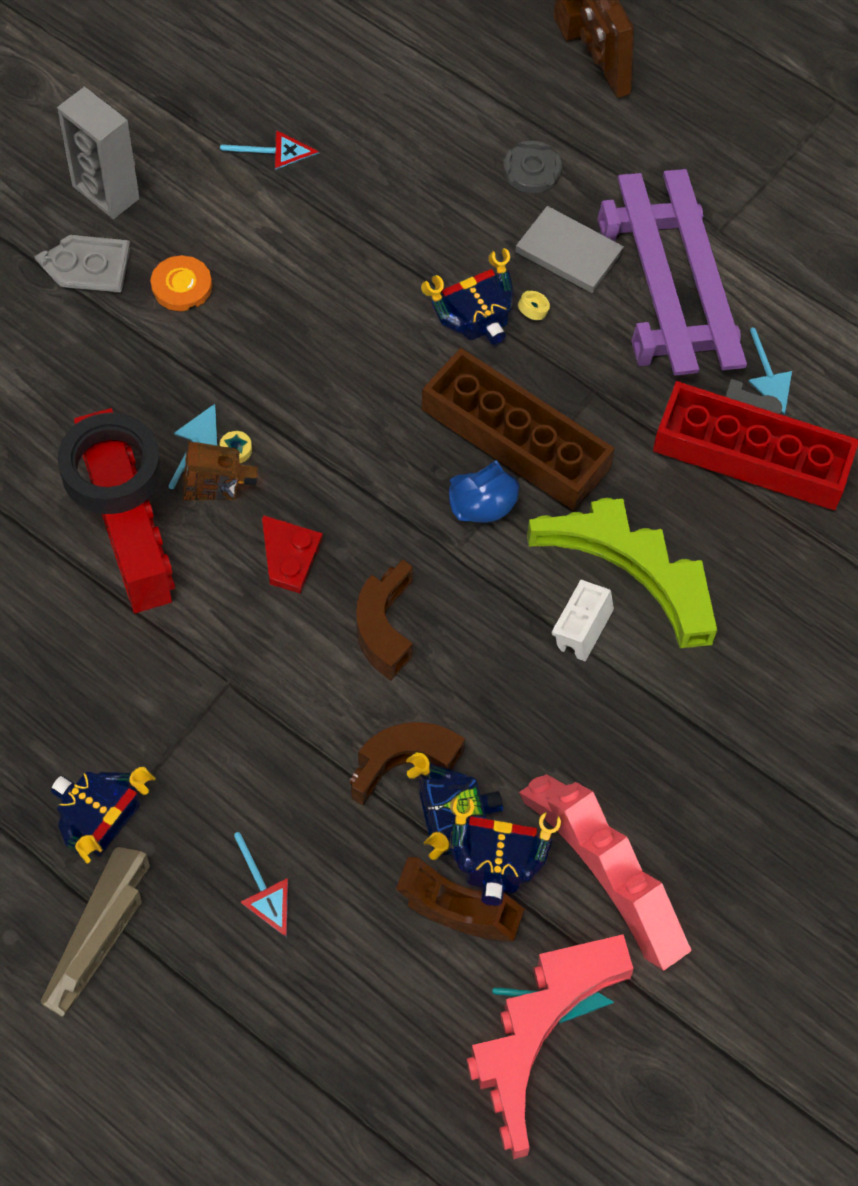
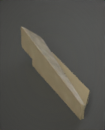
[41,847,150,1018]

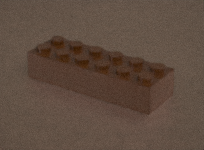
[421,348,615,511]

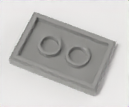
[515,206,624,293]

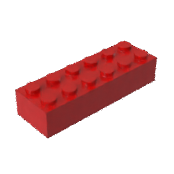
[653,381,858,511]
[73,408,175,614]

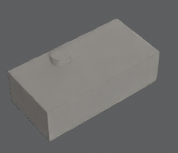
[57,86,139,219]

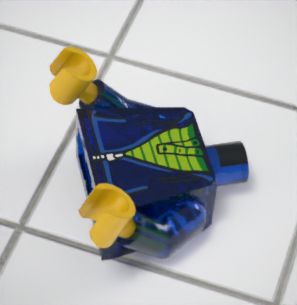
[406,753,503,860]

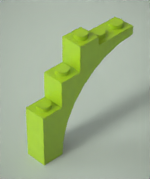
[527,498,717,649]

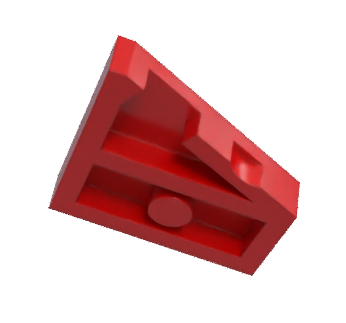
[262,515,323,594]

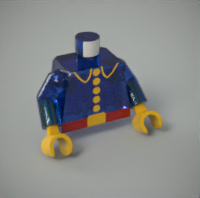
[421,248,514,344]
[51,767,156,864]
[450,797,561,906]

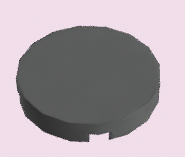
[503,141,562,193]

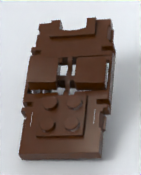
[554,0,634,98]

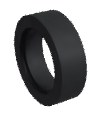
[57,413,161,514]

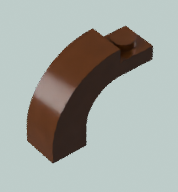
[356,560,413,681]
[349,722,465,806]
[396,857,524,941]

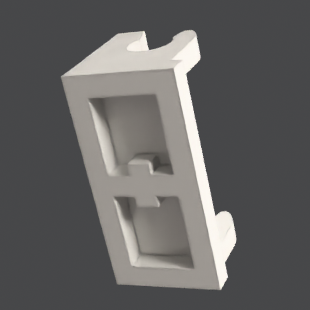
[552,580,614,662]

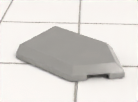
[34,235,130,292]

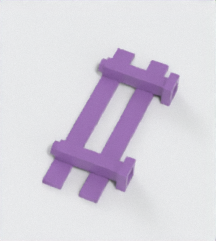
[597,169,747,375]

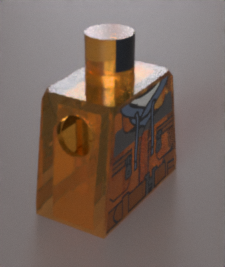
[183,442,258,501]

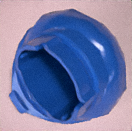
[449,460,520,523]

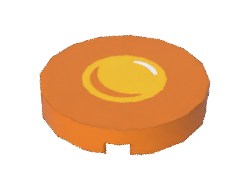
[150,255,212,311]

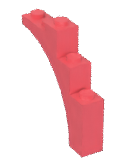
[519,774,692,971]
[467,934,633,1159]

